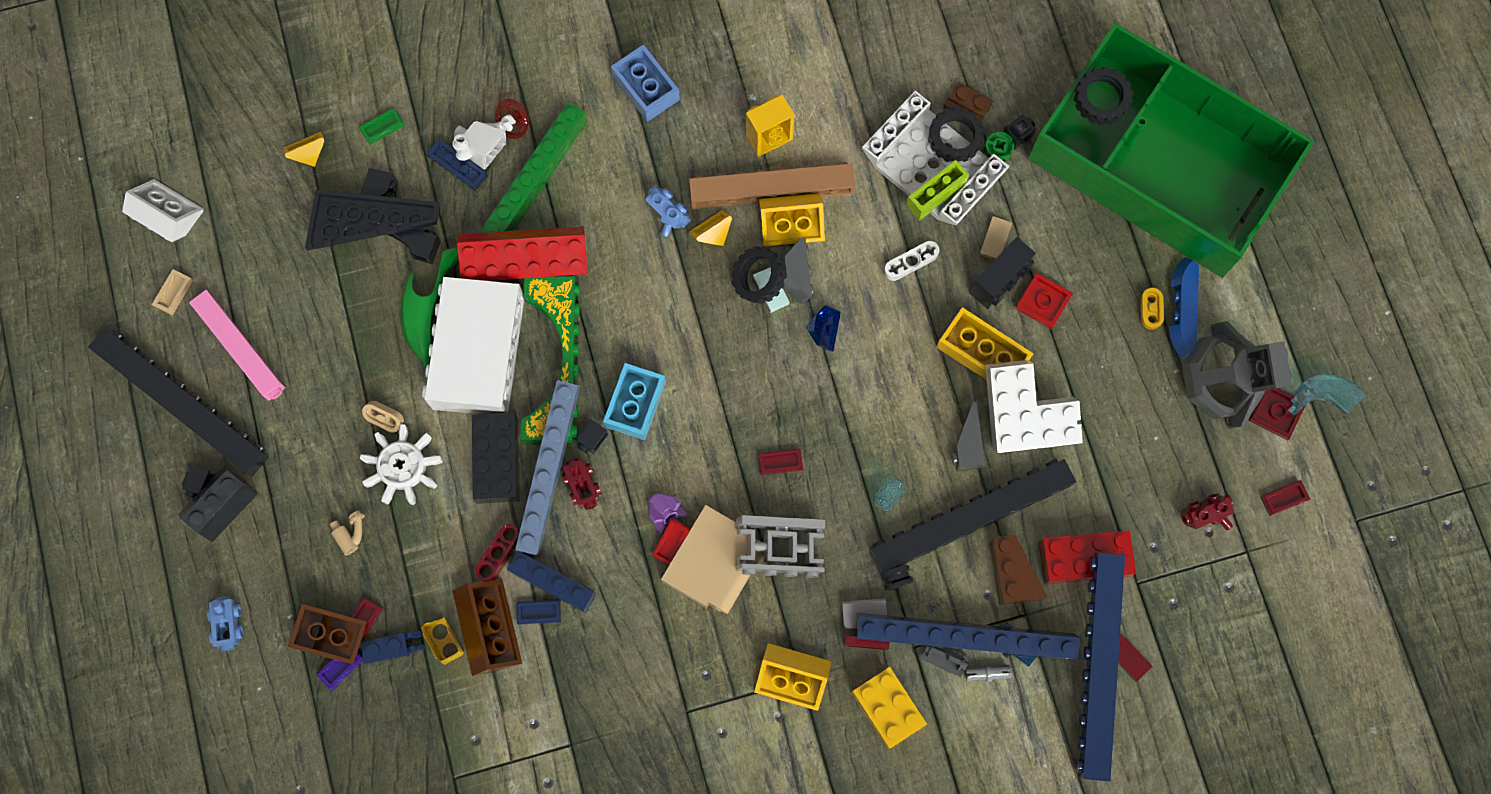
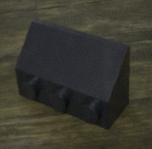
[178,466,258,542]

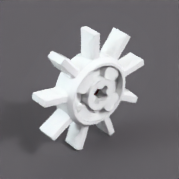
[360,424,443,505]

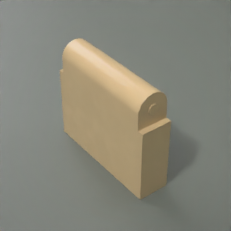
[661,505,764,615]

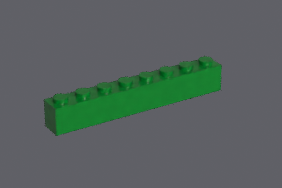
[479,102,587,233]

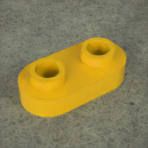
[1140,288,1164,330]

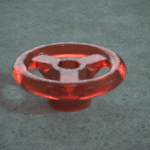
[495,99,529,139]

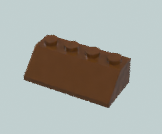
[453,579,522,676]

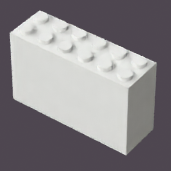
[422,277,525,414]

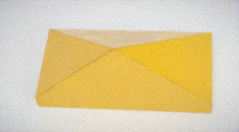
[283,131,324,167]
[689,210,732,246]

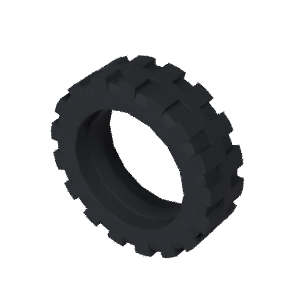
[1073,66,1133,125]
[928,107,984,163]
[731,246,787,304]

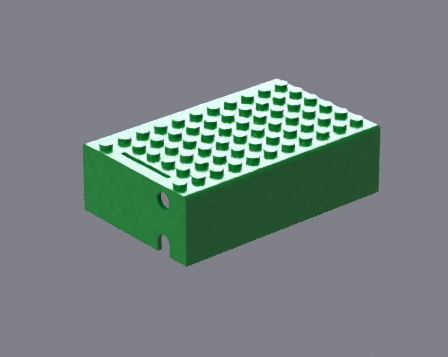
[1028,23,1315,278]

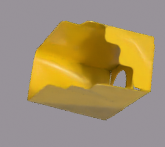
[421,615,465,665]

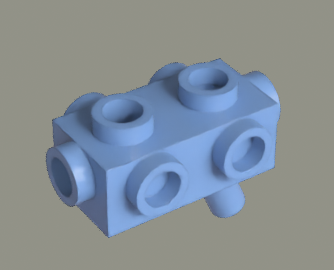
[645,185,691,237]
[207,596,244,651]

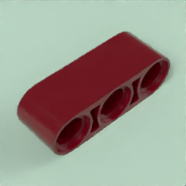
[475,524,520,581]

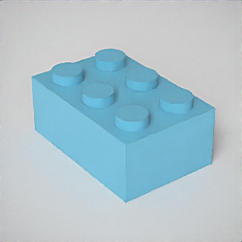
[603,363,666,440]

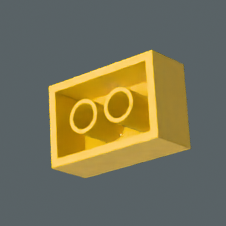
[746,94,795,158]
[851,667,927,750]

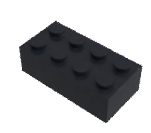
[472,413,520,504]

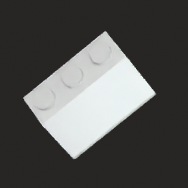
[122,179,203,242]

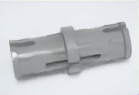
[965,664,1012,682]

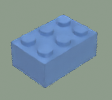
[610,44,680,122]

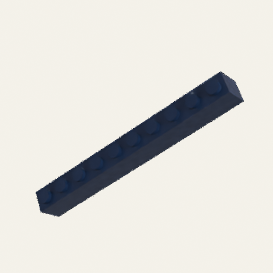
[1076,553,1125,782]
[855,613,1080,660]

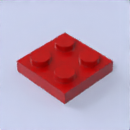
[1015,273,1073,330]

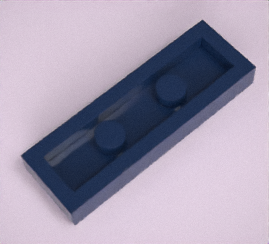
[427,139,488,191]

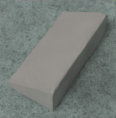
[842,598,887,629]

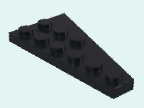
[305,190,440,251]

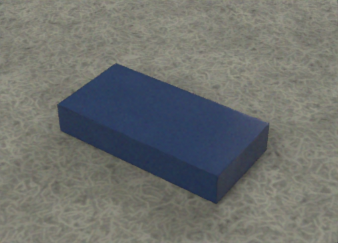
[517,600,561,625]

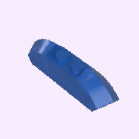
[1169,257,1199,358]

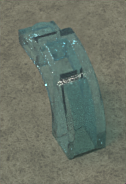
[1288,374,1367,416]

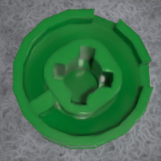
[984,132,1014,162]

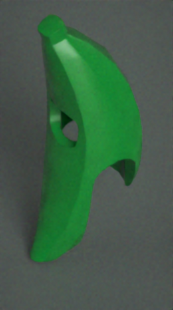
[399,248,459,368]

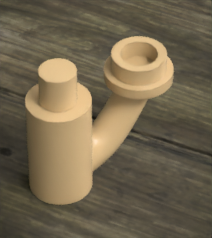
[330,511,365,556]

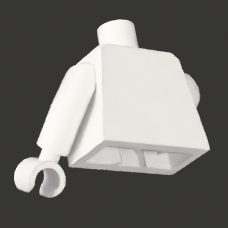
[453,115,516,170]

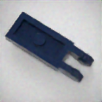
[361,631,425,664]

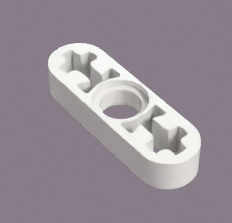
[884,241,939,281]

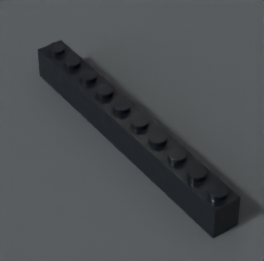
[88,328,269,477]
[870,459,1076,574]

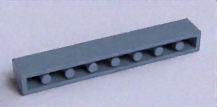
[515,380,581,555]

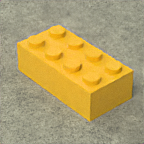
[936,307,1034,380]

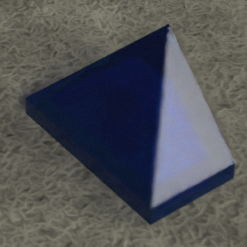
[805,305,841,352]

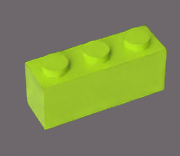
[906,160,969,221]

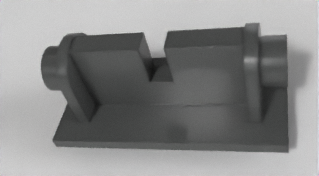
[920,645,969,677]

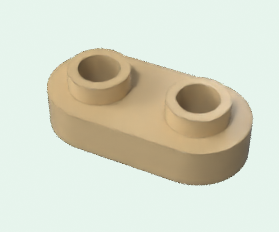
[362,401,404,432]

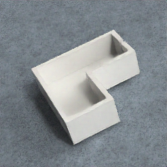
[985,360,1083,453]

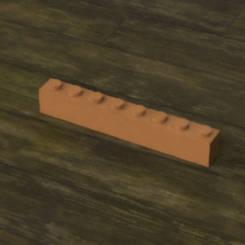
[689,162,855,209]

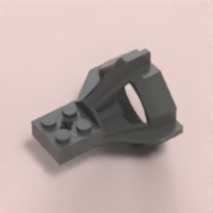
[1182,321,1292,428]

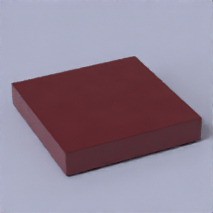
[1249,388,1307,440]

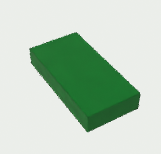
[359,107,405,146]

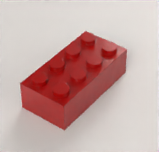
[1039,530,1137,585]

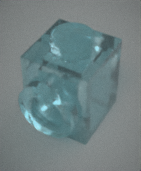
[873,477,906,512]

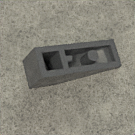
[951,402,985,471]

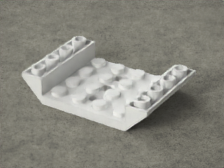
[862,91,1009,225]

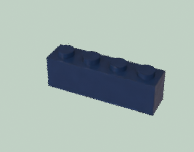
[507,551,596,614]

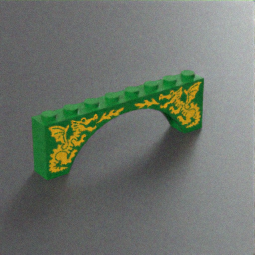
[520,276,580,445]

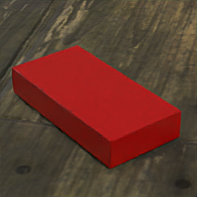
[652,518,691,566]

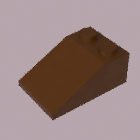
[288,604,367,665]

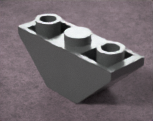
[782,237,813,303]

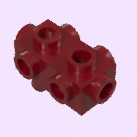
[561,458,602,510]
[1181,493,1234,530]

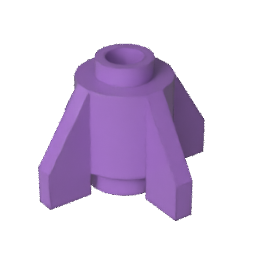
[647,493,687,534]

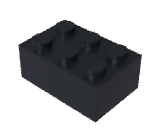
[970,237,1036,309]

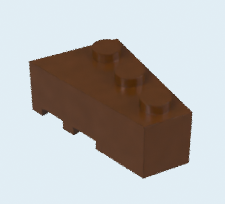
[990,535,1047,605]

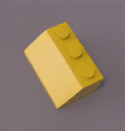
[759,193,825,247]
[754,643,832,711]

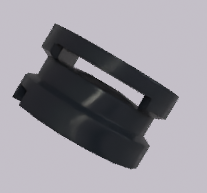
[880,565,914,591]

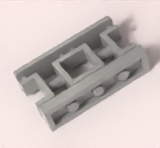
[736,515,825,578]

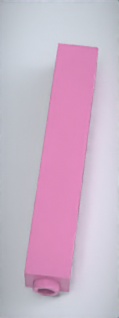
[189,290,286,401]

